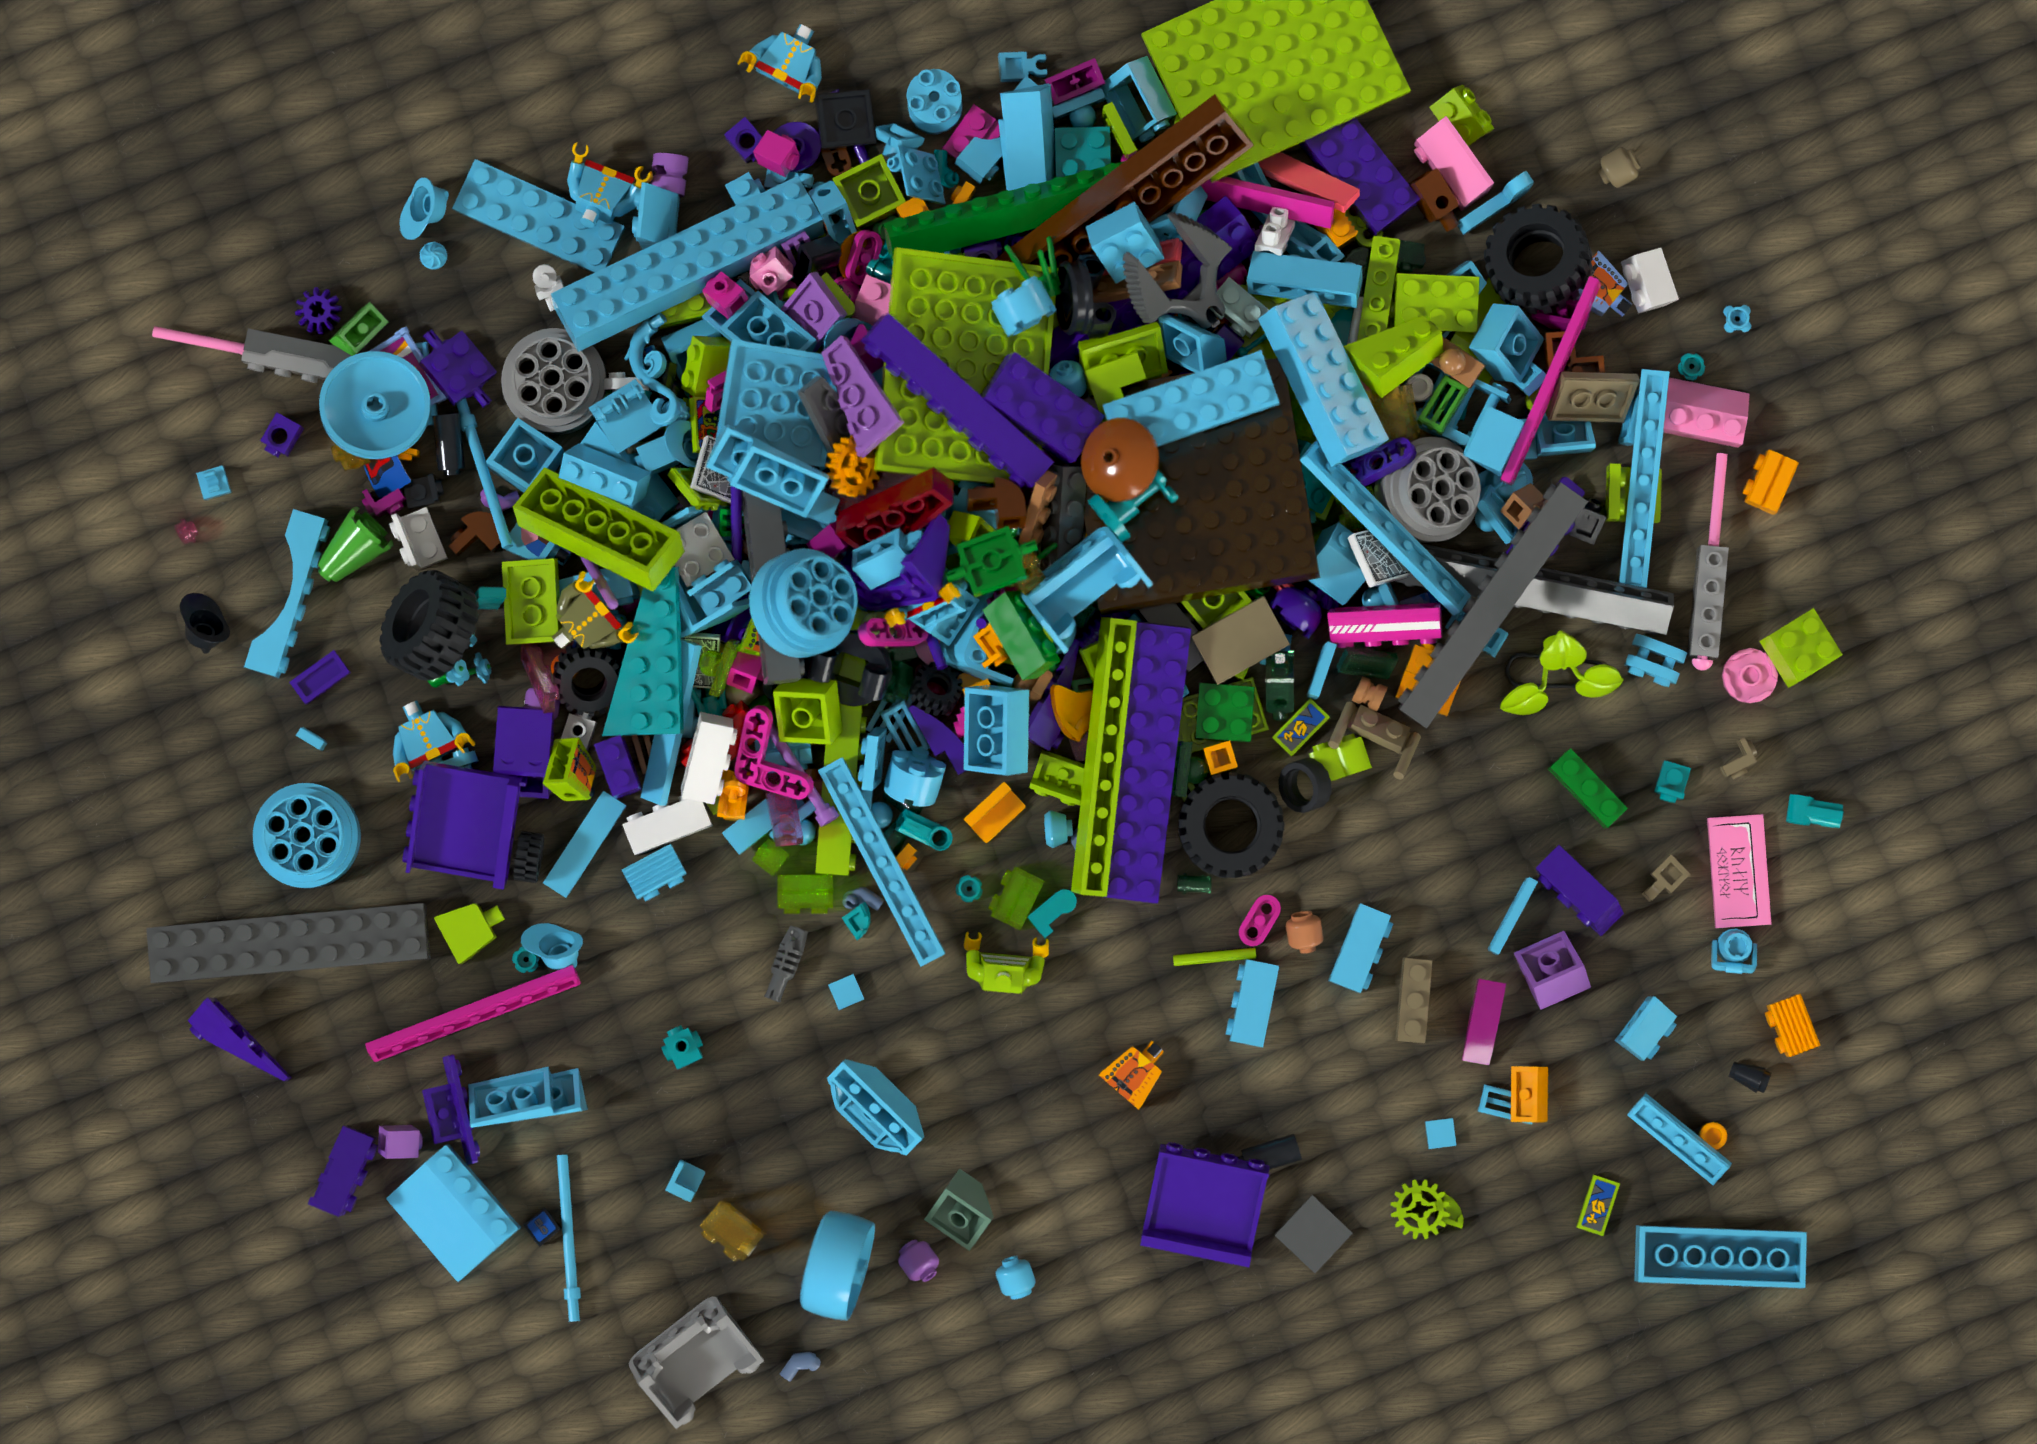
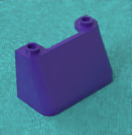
[840,514,950,611]

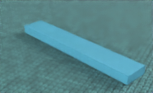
[640,638,702,806]

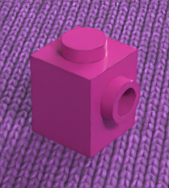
[753,130,800,178]
[702,271,749,319]
[726,652,763,694]

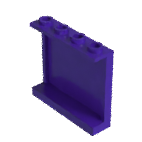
[402,761,522,890]
[1140,1142,1270,1267]

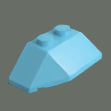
[827,1059,924,1155]

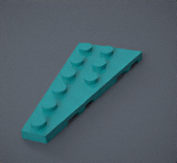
[602,567,684,736]

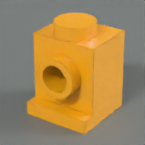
[1203,741,1238,775]

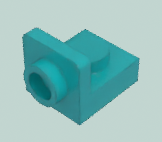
[1654,760,1691,803]

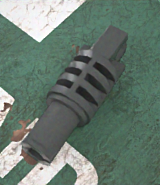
[764,926,808,1003]

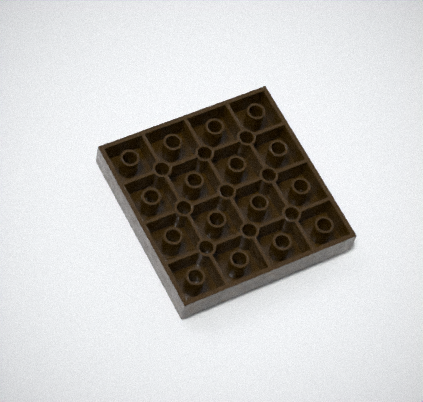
[1075,358,1320,615]

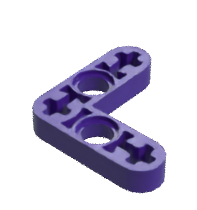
[1341,437,1416,487]

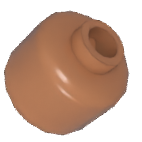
[1286,911,1324,953]

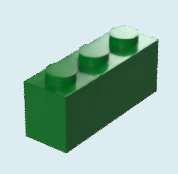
[982,590,1061,680]
[1548,748,1628,829]

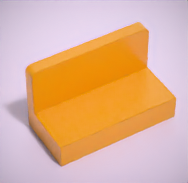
[964,782,1025,843]
[1511,1066,1548,1122]

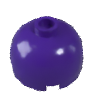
[1268,587,1322,639]

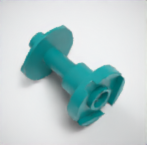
[1088,469,1179,543]

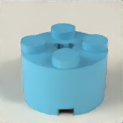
[991,276,1057,337]
[884,747,946,807]

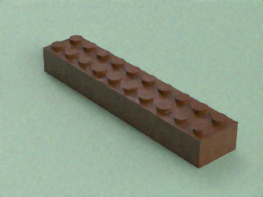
[994,94,1254,268]

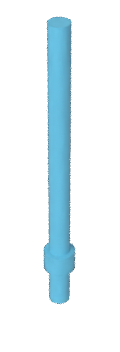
[456,398,513,549]
[557,1154,581,1322]

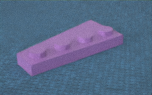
[821,335,904,458]

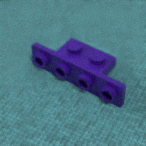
[422,1054,480,1165]

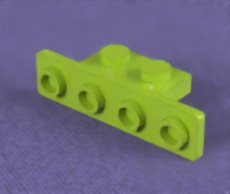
[1357,236,1400,341]

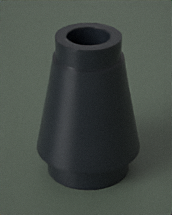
[1729,1061,1772,1093]

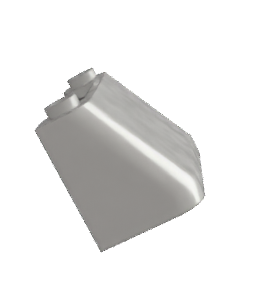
[629,1297,764,1429]

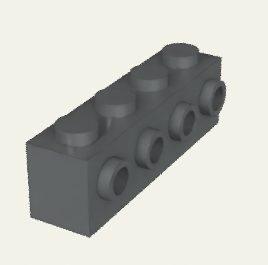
[1040,462,1086,572]

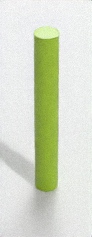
[1173,948,1256,966]

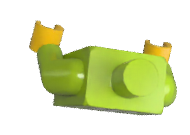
[963,932,1049,994]

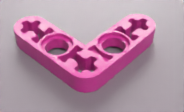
[858,607,928,646]
[735,705,814,800]

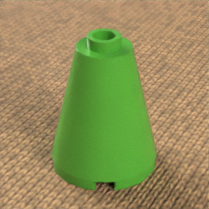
[318,507,393,582]

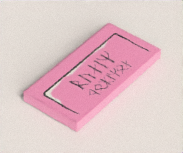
[1707,814,1771,928]

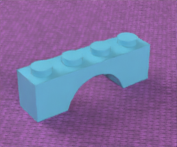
[955,76,1038,184]

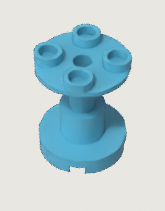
[906,69,962,135]

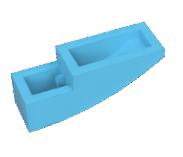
[722,782,805,855]

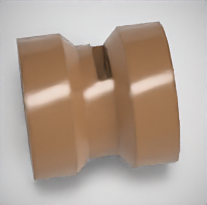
[1351,676,1388,712]

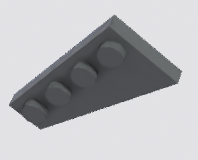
[797,376,876,484]

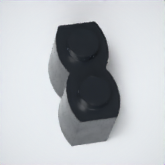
[793,235,842,287]

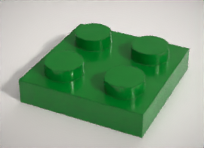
[1195,683,1255,742]

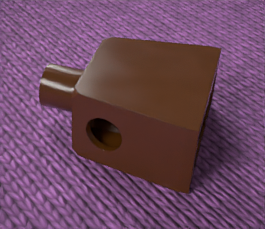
[1409,168,1460,232]

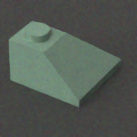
[924,1168,994,1251]

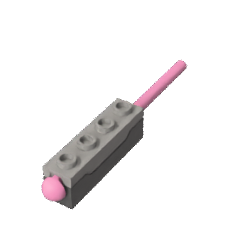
[152,326,359,383]
[1687,453,1729,671]

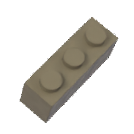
[1395,958,1432,1043]

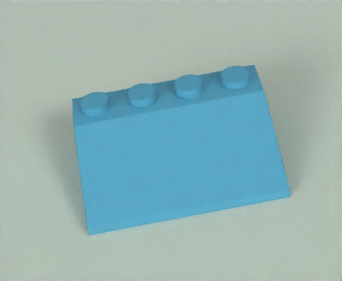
[386,1144,521,1282]

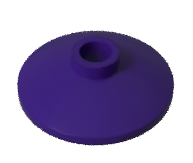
[773,122,821,172]

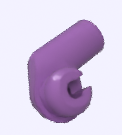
[480,489,520,512]

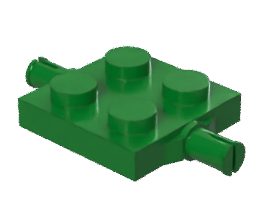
[945,526,1038,598]

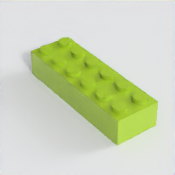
[513,467,685,592]

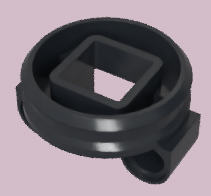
[1055,255,1116,339]
[806,630,892,706]

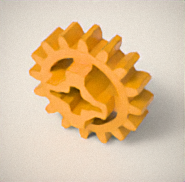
[825,436,880,497]

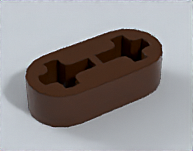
[818,133,852,177]

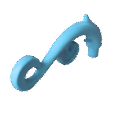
[624,313,681,427]

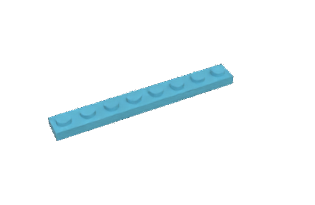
[1619,369,1669,588]
[1300,440,1471,616]
[818,757,946,967]

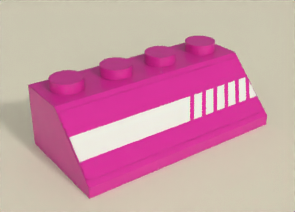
[1328,603,1443,648]

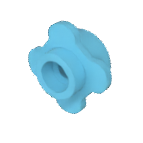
[1723,305,1751,333]

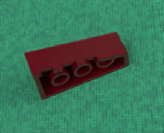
[835,467,954,549]

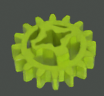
[1390,1179,1451,1239]

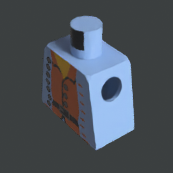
[1576,251,1633,317]

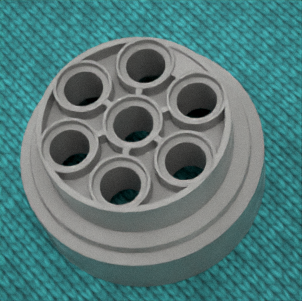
[501,328,607,435]
[1374,437,1481,543]

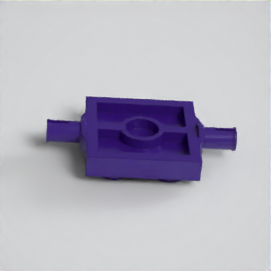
[419,329,497,408]

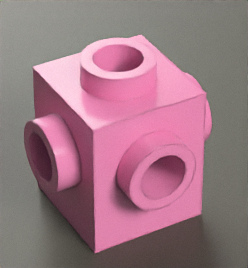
[749,246,793,296]

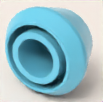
[1044,810,1073,848]

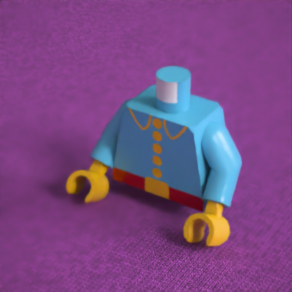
[737,24,822,103]
[567,142,653,228]
[884,567,967,629]
[393,700,475,782]

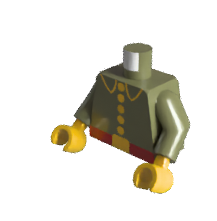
[552,571,639,649]

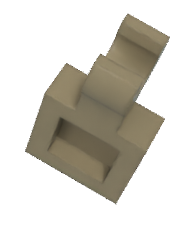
[1642,855,1690,902]

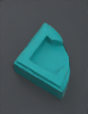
[842,902,871,940]

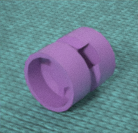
[650,153,689,197]

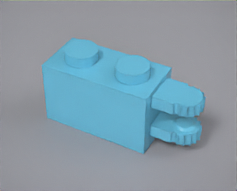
[852,528,924,590]

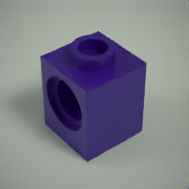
[724,117,762,164]
[260,412,304,458]

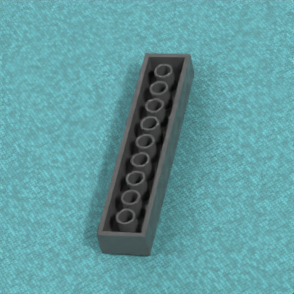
[146,903,431,983]

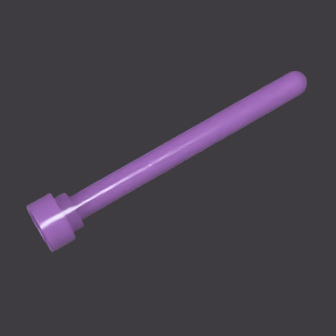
[579,556,618,609]
[756,713,840,827]

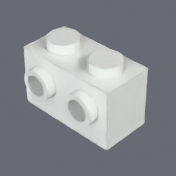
[1621,248,1679,314]

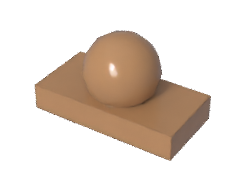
[1430,336,1486,388]
[1013,670,1053,712]

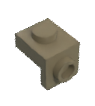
[1719,737,1758,779]

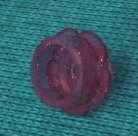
[174,518,198,545]

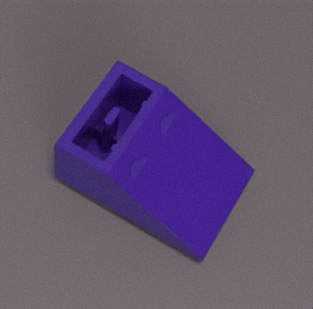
[493,706,553,799]

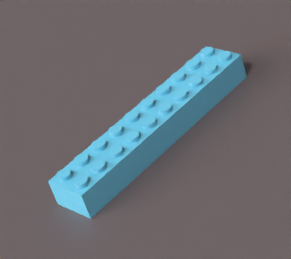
[551,176,824,352]

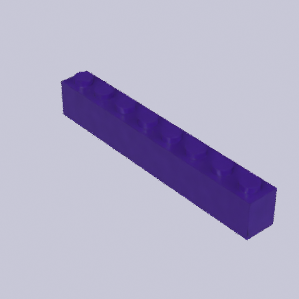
[861,313,1053,489]

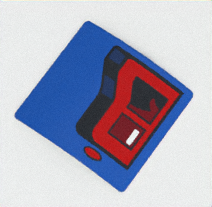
[361,455,411,499]

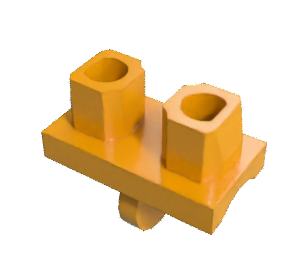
[717,769,751,821]

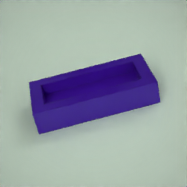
[289,650,351,705]

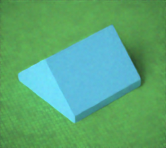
[1463,405,1525,477]
[1536,413,1596,457]

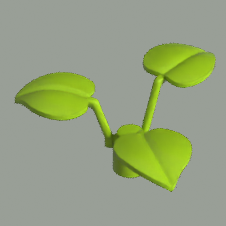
[1500,630,1624,715]

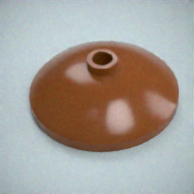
[1081,418,1159,502]

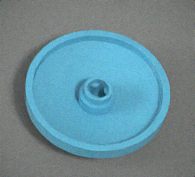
[319,351,431,459]

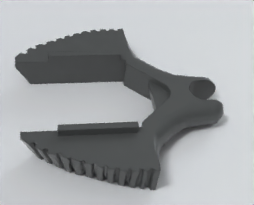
[1123,212,1232,329]

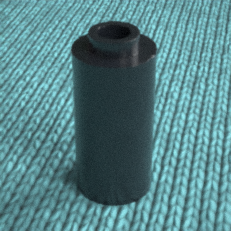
[432,413,465,476]
[1238,1133,1302,1170]

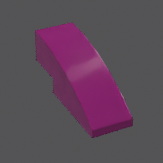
[1462,979,1506,1065]

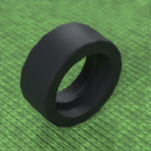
[1278,758,1332,813]

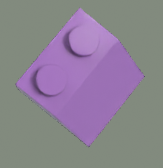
[1514,931,1591,1009]

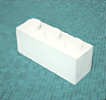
[681,712,737,804]
[622,796,713,856]

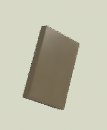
[1546,372,1640,422]
[1191,596,1290,685]

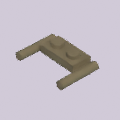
[1328,702,1421,780]

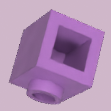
[378,1125,422,1159]

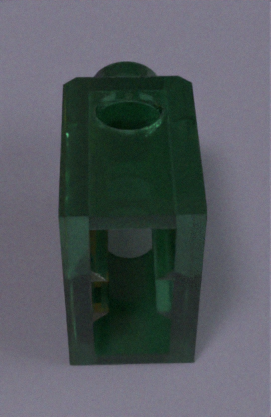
[1266,651,1294,721]

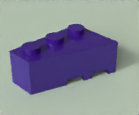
[1536,845,1624,937]
[307,1125,378,1217]

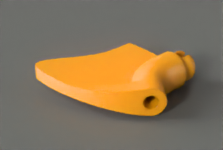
[1050,684,1093,742]

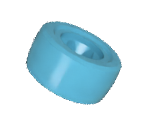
[800,1211,875,1320]

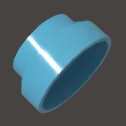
[749,549,857,658]
[253,783,361,889]

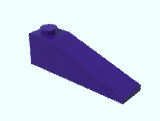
[1028,639,1080,752]
[188,997,291,1081]

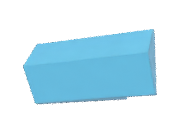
[998,83,1056,191]
[702,279,817,352]
[706,425,829,518]
[468,1067,588,1128]

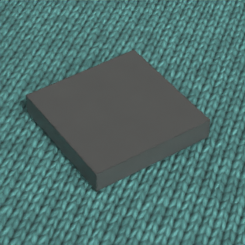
[1275,1195,1353,1273]

